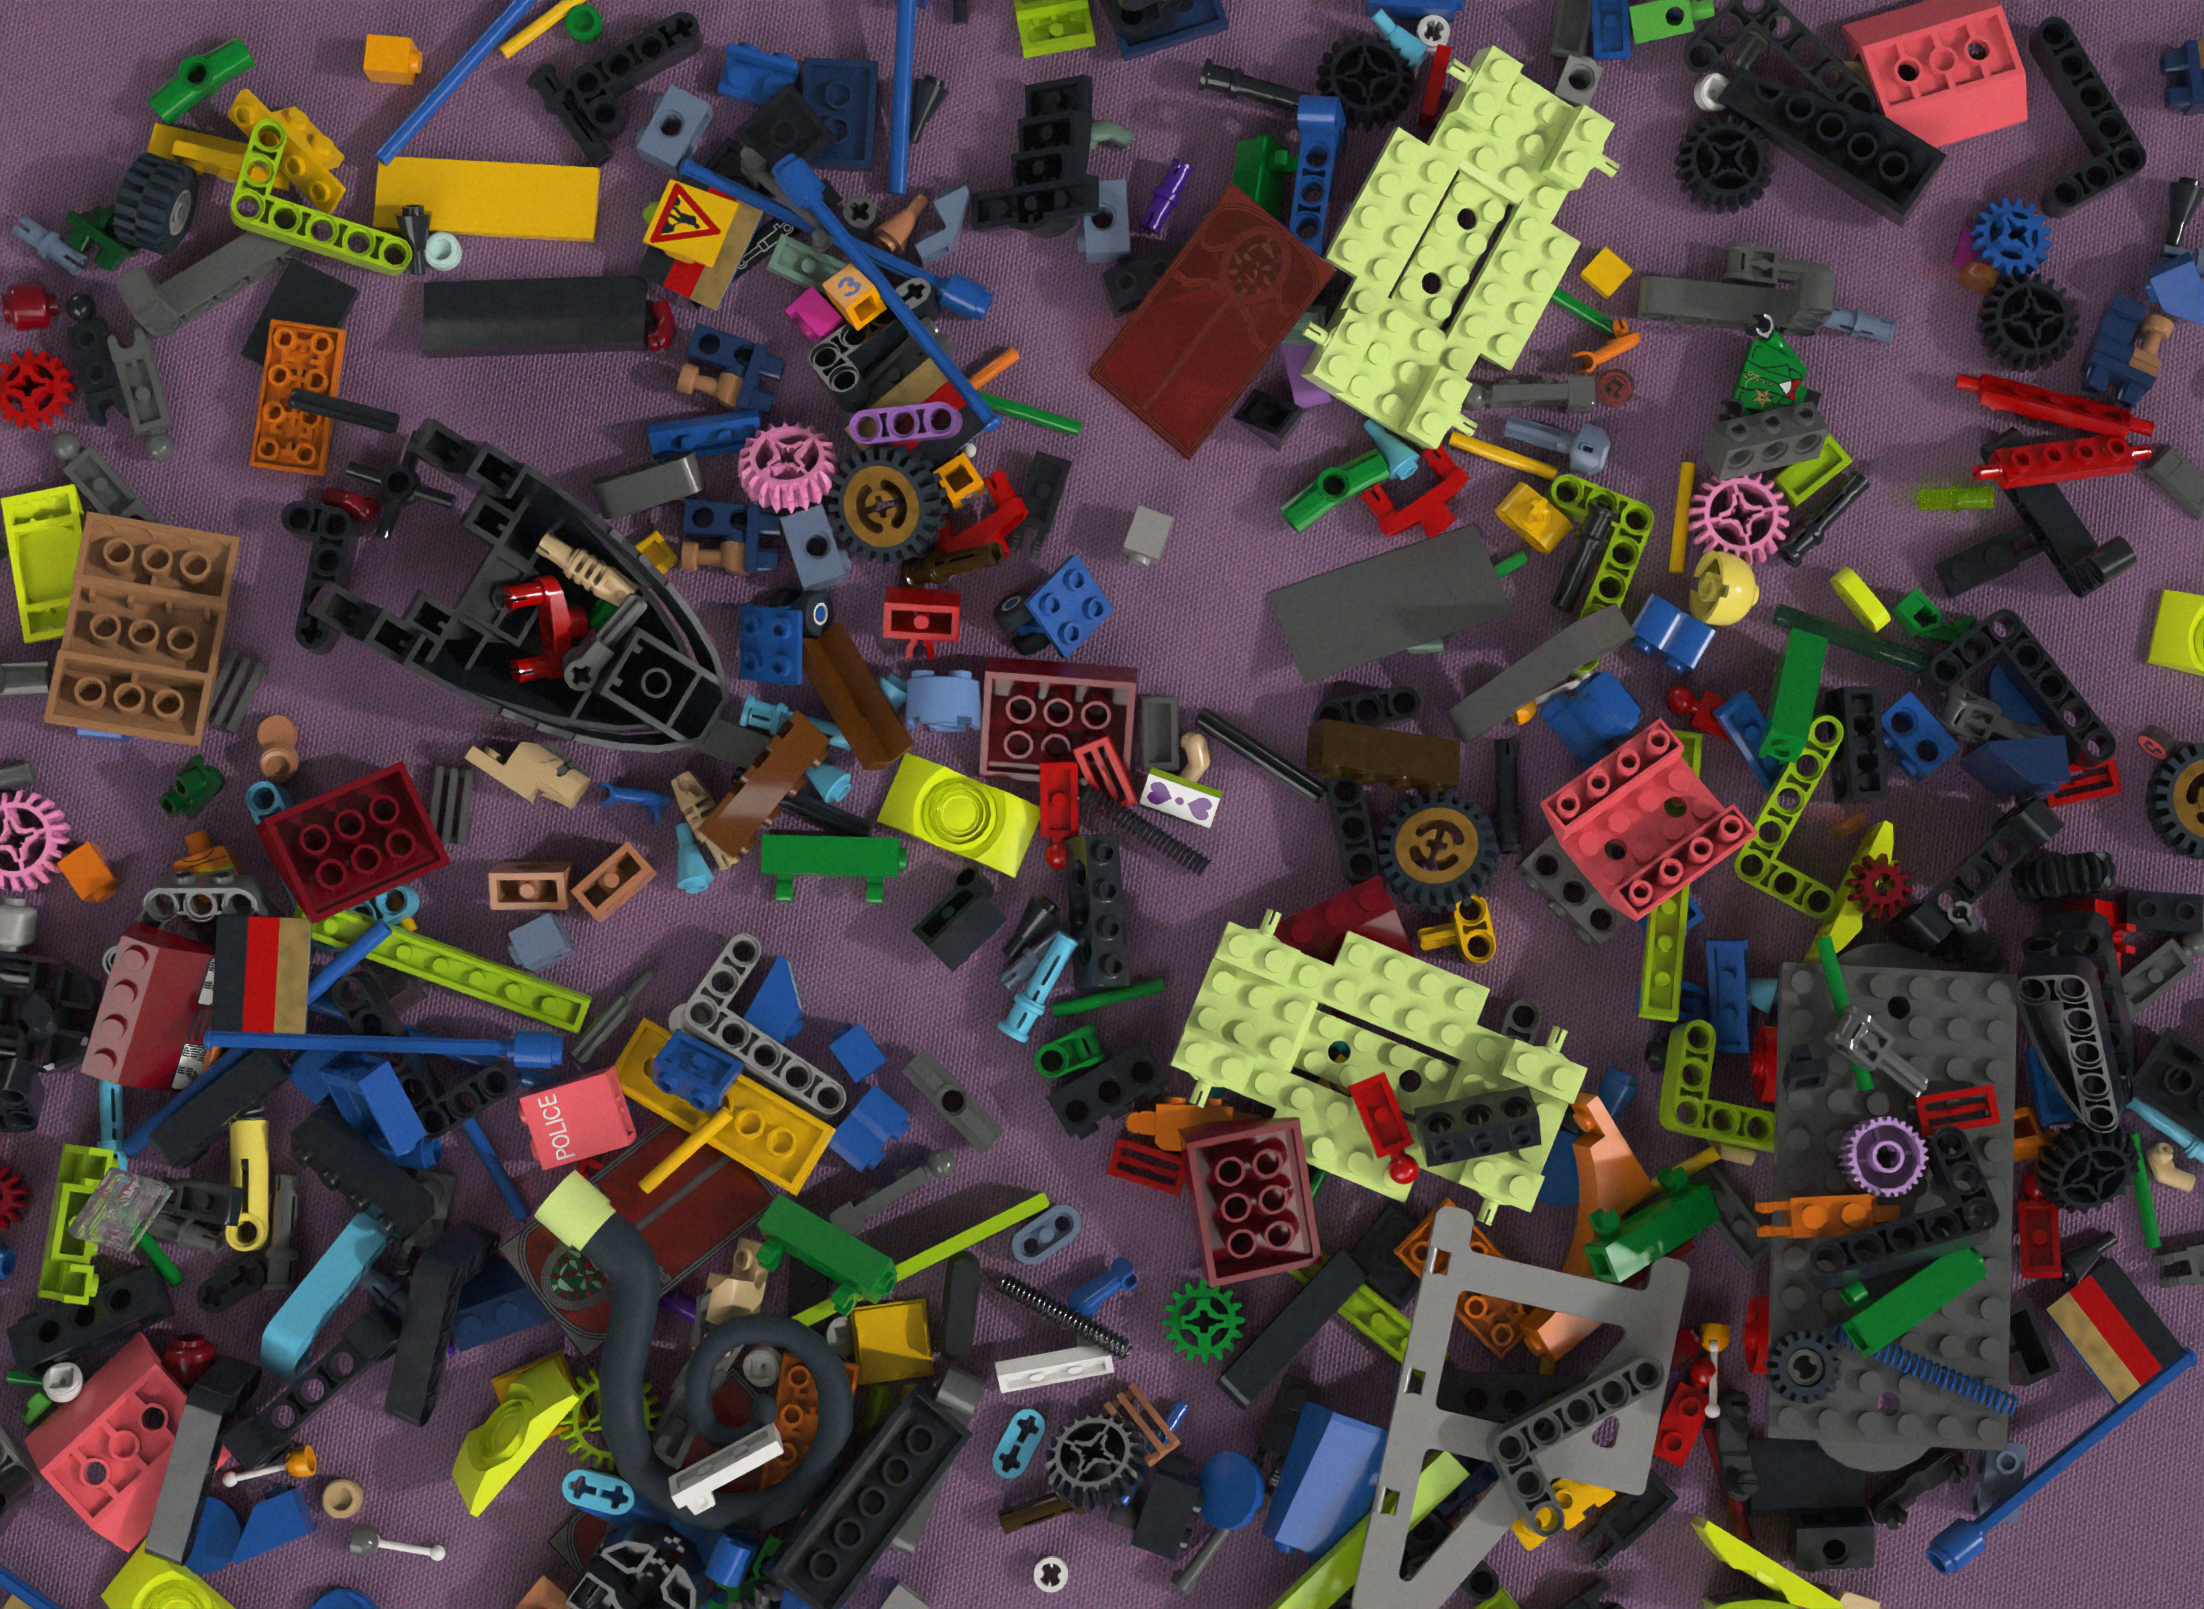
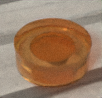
[1958,262,1998,293]
[1827,810,1868,840]

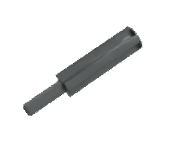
[568,969,655,1065]

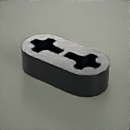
[196,1258,268,1313]

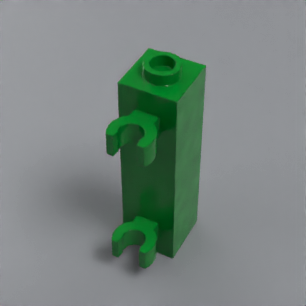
[1219,134,1299,280]
[1759,627,1828,765]
[761,834,907,905]
[1583,1166,1722,1283]
[755,1194,898,1317]
[1838,1228,1989,1359]

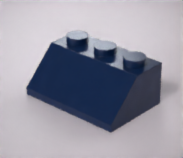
[1960,735,2071,806]
[452,1239,577,1352]

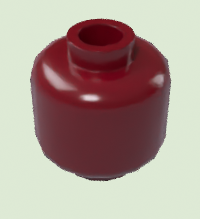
[1,281,58,332]
[164,1333,215,1393]

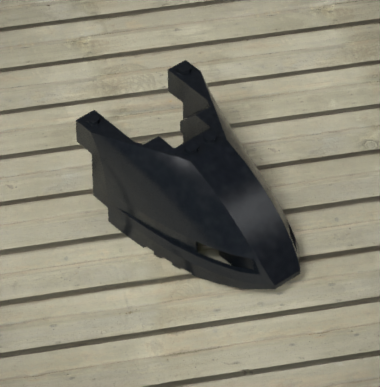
[306,418,731,753]

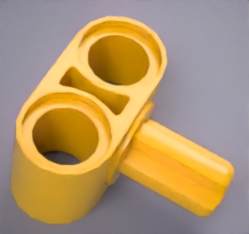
[1495,482,1573,555]
[1417,893,1496,966]

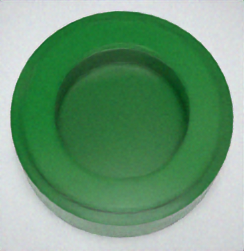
[565,4,603,44]

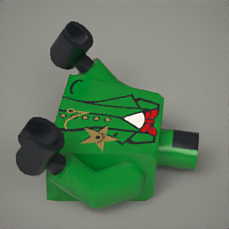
[1718,314,1821,422]

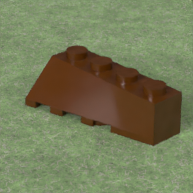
[697,710,830,858]

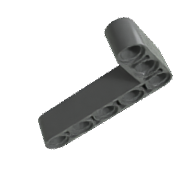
[114,213,307,338]
[1636,271,1836,337]
[1445,603,1637,745]
[1485,1355,1665,1537]
[889,1365,988,1556]

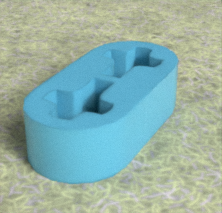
[992,1408,1045,1479]
[562,1468,637,1515]

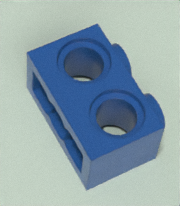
[1881,691,1961,781]

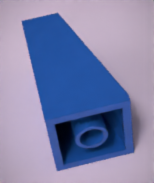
[1261,1400,1388,1562]

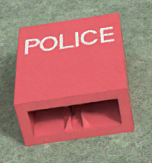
[518,1065,637,1171]

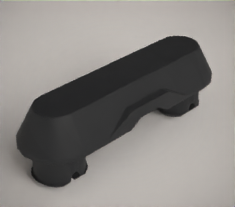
[938,1251,981,1362]
[1715,1388,1758,1502]
[1870,1447,1969,1530]

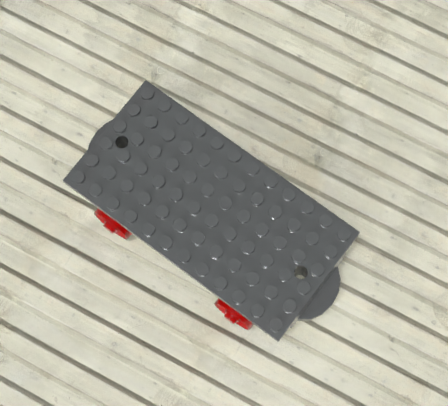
[1742,943,2017,1472]

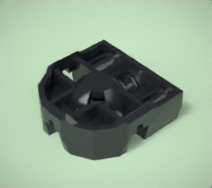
[0,951,104,1074]
[565,1521,707,1609]

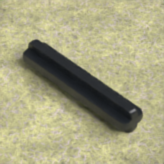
[288,387,400,433]

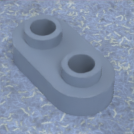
[1012,1205,1081,1265]

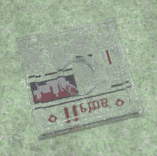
[68,1167,173,1253]

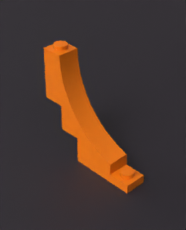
[1519,1092,1654,1361]

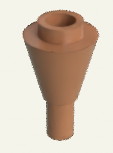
[873,193,929,254]

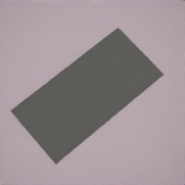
[1269,524,1513,684]

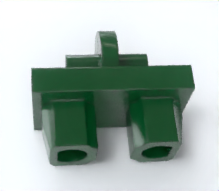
[65,204,140,271]
[159,753,225,821]

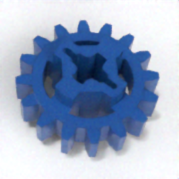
[1969,198,2052,279]

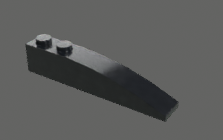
[1717,69,1947,228]

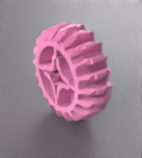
[737,420,839,514]
[1687,472,1789,566]
[0,790,73,892]

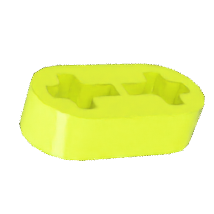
[1830,567,1891,633]

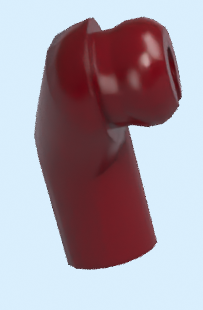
[645,300,677,352]
[322,488,379,522]

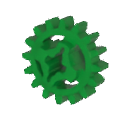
[1162,1279,1245,1364]

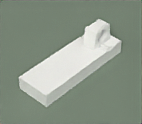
[995,1332,1114,1393]
[668,1422,784,1515]

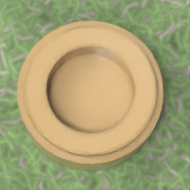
[322,1478,363,1518]

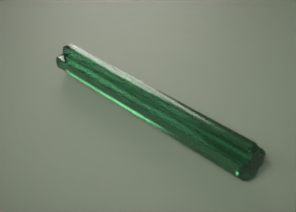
[1772,604,1948,681]

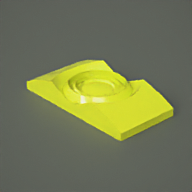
[0,484,86,644]
[2146,590,2204,677]
[877,752,1040,879]
[1803,820,1894,964]
[452,1358,580,1517]
[1690,1514,1844,1609]
[101,1538,236,1609]

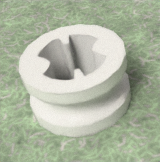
[1416,15,1450,53]
[1034,1555,1068,1593]

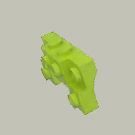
[37,1143,118,1305]

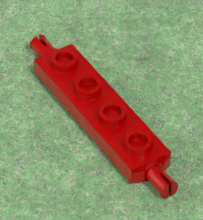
[1954,373,2155,440]
[1971,436,2152,489]

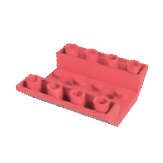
[1841,0,2028,148]
[1540,718,1758,922]
[24,1332,232,1553]

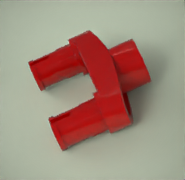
[1360,443,1470,539]
[934,470,1028,559]
[503,575,588,684]

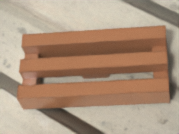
[1103,1382,1181,1467]

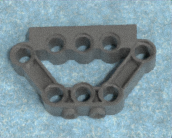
[102,870,317,975]

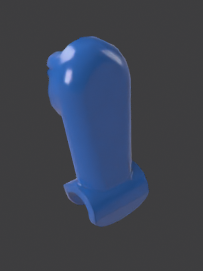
[598,782,671,825]
[1067,1257,1138,1320]

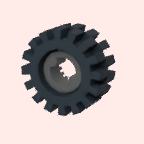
[1764,1330,1842,1404]

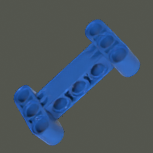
[1278,94,1347,298]

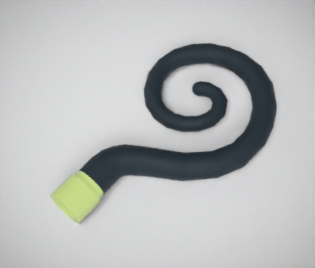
[534,1170,853,1533]

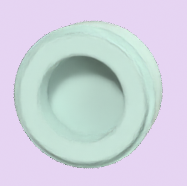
[424,232,462,271]

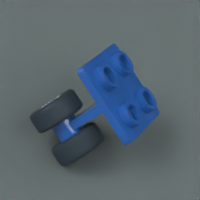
[993,555,1113,658]
[740,588,834,686]

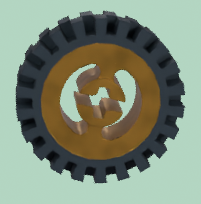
[828,444,948,564]
[2145,742,2204,860]
[1378,792,1500,913]

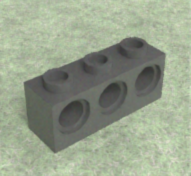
[1703,401,1829,481]
[1517,833,1630,948]

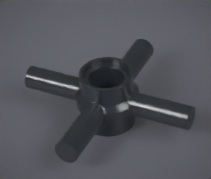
[346,431,457,540]

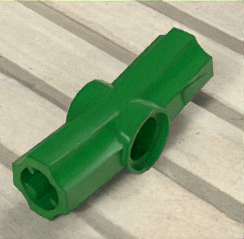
[146,36,257,126]
[1279,448,1390,535]

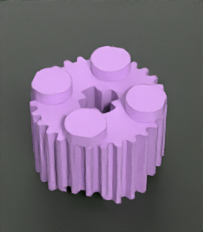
[1838,1116,1929,1198]

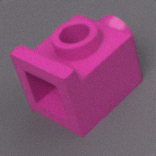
[785,286,844,343]

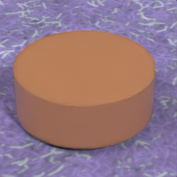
[257,715,298,749]
[259,743,299,782]

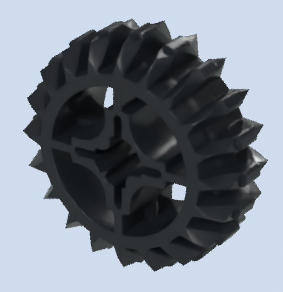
[1315,31,1415,132]
[1674,114,1775,215]
[1977,272,2080,373]
[2010,851,2117,902]
[2034,1120,2140,1215]
[1044,1410,1148,1514]

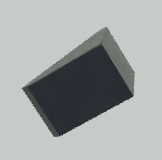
[1233,388,1304,452]

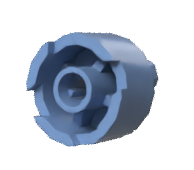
[905,670,981,733]

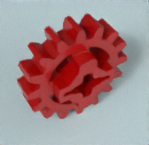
[0,349,76,431]

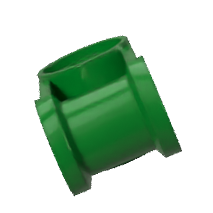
[1034,1023,1109,1080]

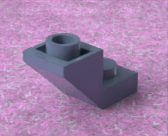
[915,185,970,268]

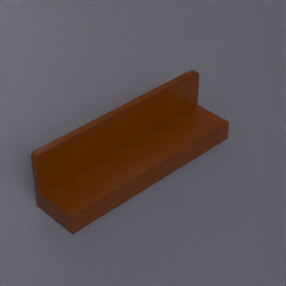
[802,623,914,770]

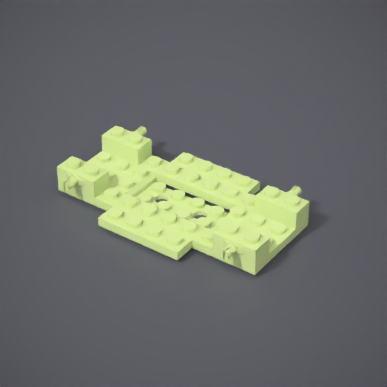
[1300,45,1620,450]
[1169,908,1588,1226]

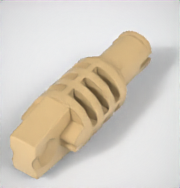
[535,531,638,606]
[671,770,742,872]

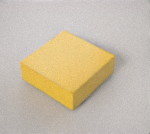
[1580,246,1633,300]
[634,530,680,574]

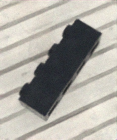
[290,1104,435,1244]

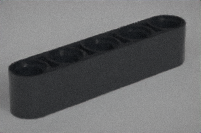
[1214,1247,1370,1410]

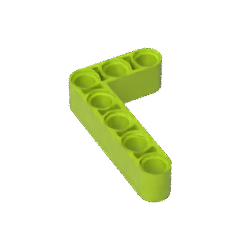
[230,118,412,276]
[1546,474,1654,678]
[1732,713,1844,919]
[1658,1020,1775,1153]

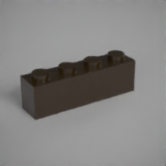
[1306,719,1461,796]

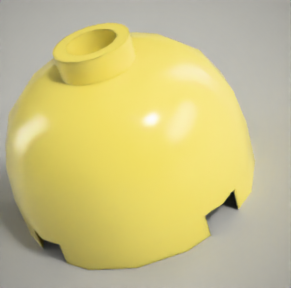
[1690,550,1759,626]

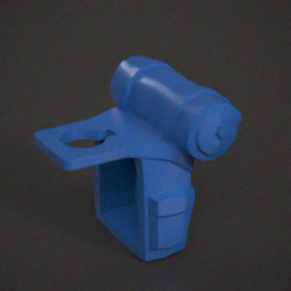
[1539,671,1641,769]

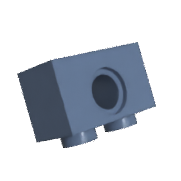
[635,84,714,178]
[1077,179,1130,264]
[780,504,852,591]
[507,912,578,973]

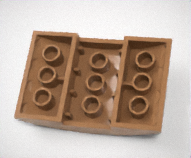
[43,511,240,747]

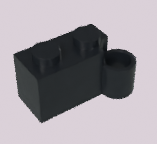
[912,865,1007,972]
[1130,1451,1206,1561]

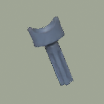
[1503,414,1611,475]

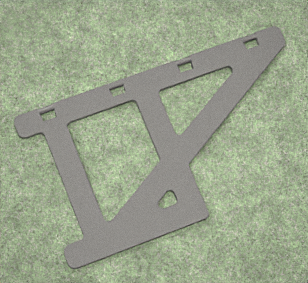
[1350,1206,1689,1609]

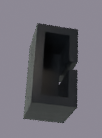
[2009,1299,2061,1386]

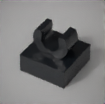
[1782,1044,1829,1093]

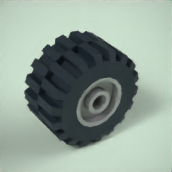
[114,152,198,256]

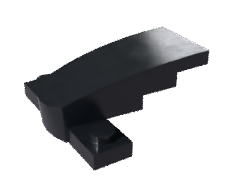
[971,75,1100,238]

